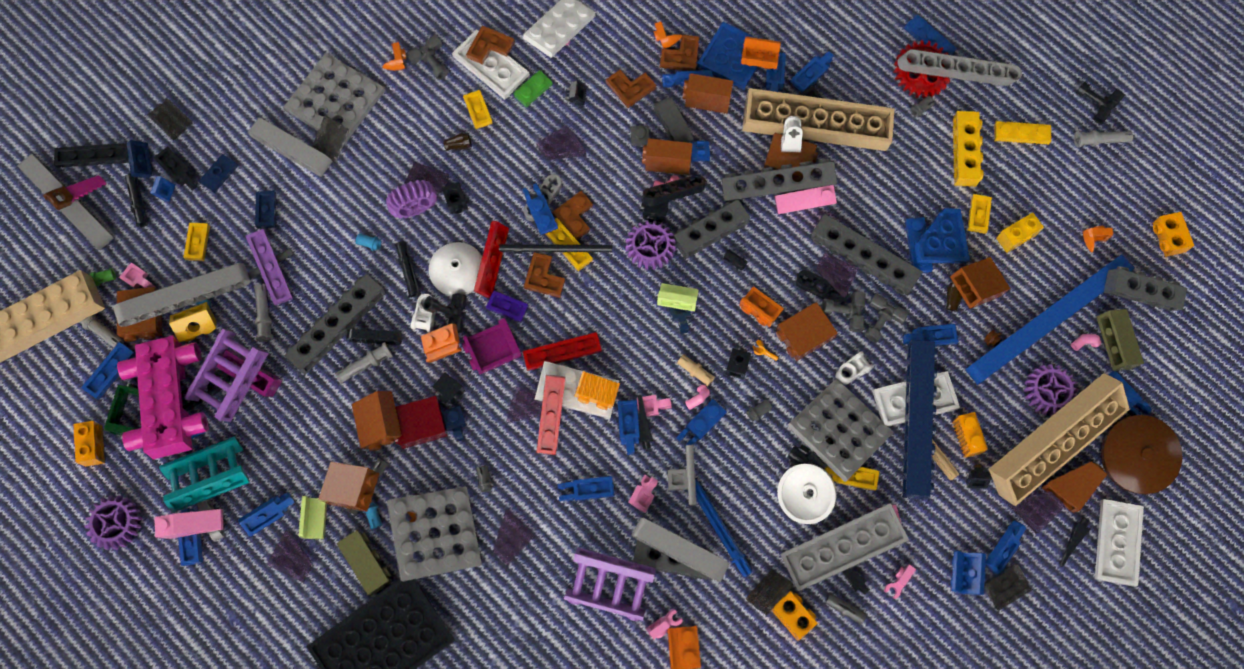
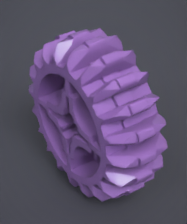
[386,180,437,218]
[625,220,676,270]
[1024,364,1079,417]
[85,495,142,550]

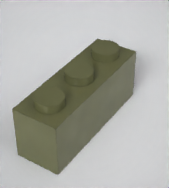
[1096,309,1144,371]
[336,530,392,596]

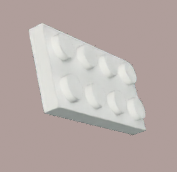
[523,0,596,58]
[452,30,529,100]
[534,361,619,419]
[872,371,960,427]
[1095,499,1144,587]

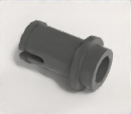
[910,96,934,117]
[746,399,772,422]
[476,466,494,492]

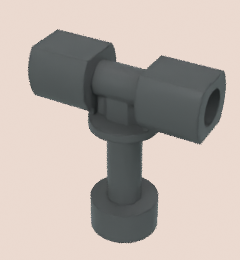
[405,34,449,80]
[821,292,866,332]
[865,293,910,343]

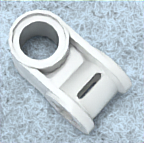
[781,116,803,152]
[411,294,436,332]
[835,351,874,385]

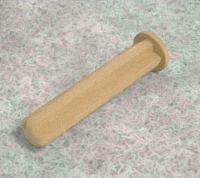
[932,439,959,480]

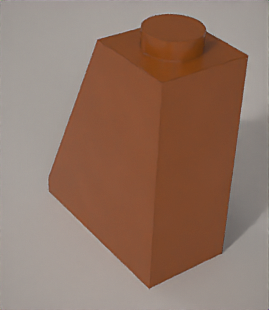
[1041,462,1108,513]

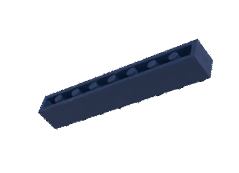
[902,340,938,500]

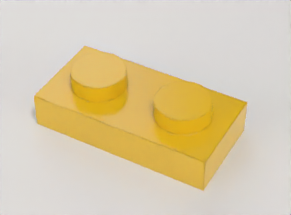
[463,90,493,129]
[967,194,992,234]
[183,222,210,261]

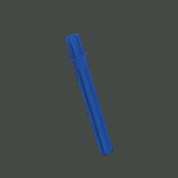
[695,479,753,577]

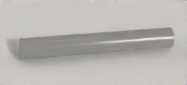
[685,445,697,506]

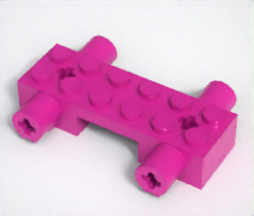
[117,335,209,460]

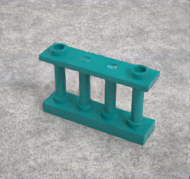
[159,436,250,513]

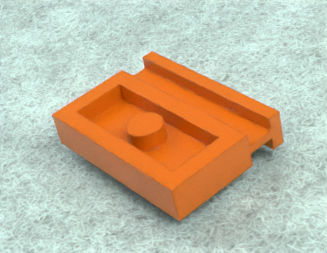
[421,323,462,363]
[667,626,701,669]

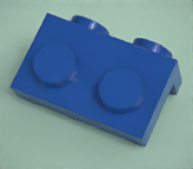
[951,551,986,595]

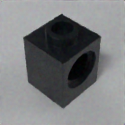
[442,182,468,214]

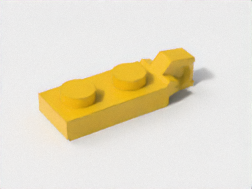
[824,466,880,491]

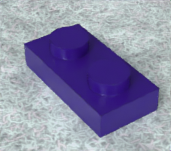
[486,291,529,323]

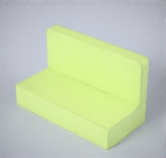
[657,283,698,311]
[299,496,327,539]

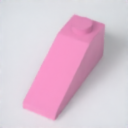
[775,185,837,214]
[154,509,224,539]

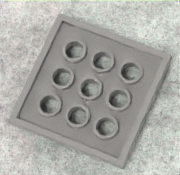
[283,53,385,146]
[787,378,894,482]
[387,486,482,582]

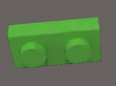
[514,70,552,108]

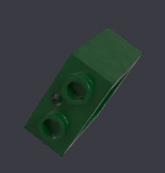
[103,383,139,436]

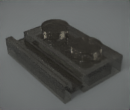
[147,98,193,141]
[312,116,350,162]
[984,564,1032,610]
[746,569,793,616]

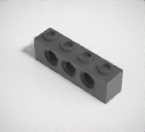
[674,199,750,260]
[1104,267,1187,311]
[633,540,717,581]

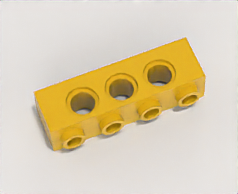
[953,111,984,187]

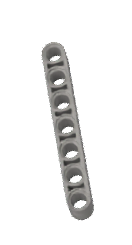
[898,50,1022,86]
[17,154,114,251]
[113,263,251,327]

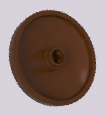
[1101,415,1182,494]

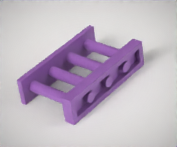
[185,329,269,422]
[564,547,656,621]

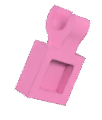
[119,263,155,289]
[637,395,672,417]
[628,475,658,513]
[884,564,916,599]
[645,609,683,639]

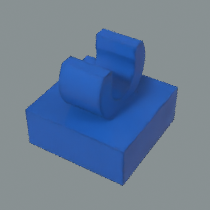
[691,140,710,162]
[150,176,175,202]

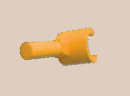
[752,340,778,361]

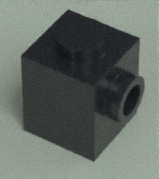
[640,202,669,223]
[725,348,751,380]
[432,372,465,405]

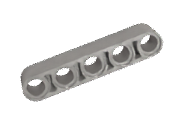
[248,118,332,177]
[631,517,730,582]

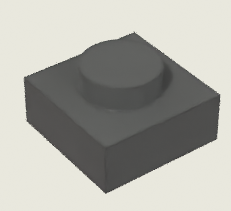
[630,125,649,146]

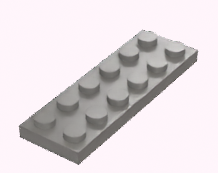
[781,503,909,592]

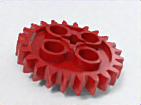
[893,40,951,99]

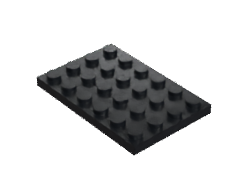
[306,579,456,669]

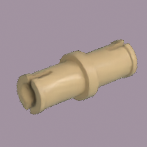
[677,354,715,387]

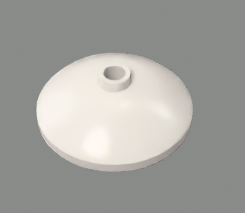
[429,242,482,296]
[778,464,837,524]

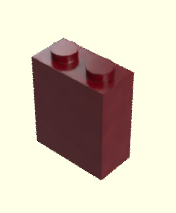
[395,396,448,449]

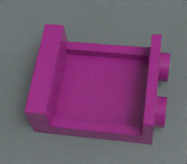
[461,318,521,375]

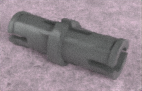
[825,593,867,625]

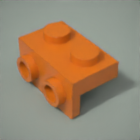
[741,36,781,69]
[739,286,784,328]

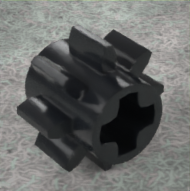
[787,444,810,467]

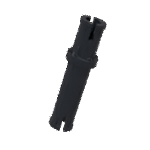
[124,173,149,227]
[395,241,421,298]

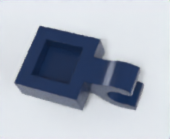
[669,307,691,334]
[442,406,466,442]

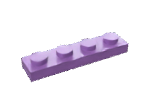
[246,229,293,306]

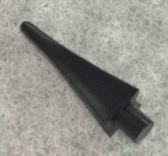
[638,395,653,449]
[1059,517,1091,567]
[842,568,870,595]

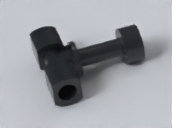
[1076,81,1125,125]
[423,293,467,333]

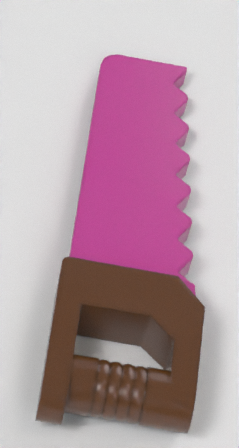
[43,176,106,210]

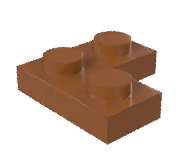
[466,25,515,65]
[660,35,699,71]
[606,70,656,108]
[552,191,593,240]
[524,252,565,298]

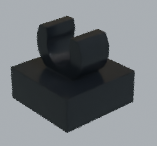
[565,81,586,106]
[966,465,992,489]

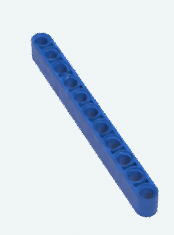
[965,254,1135,385]

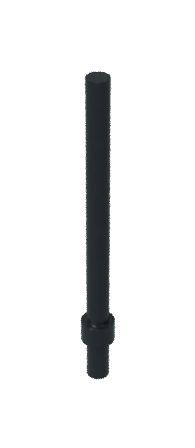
[499,242,613,254]

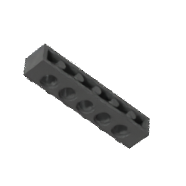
[721,159,837,201]
[810,214,923,296]
[284,274,386,375]

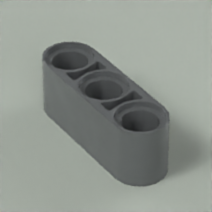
[653,96,693,143]

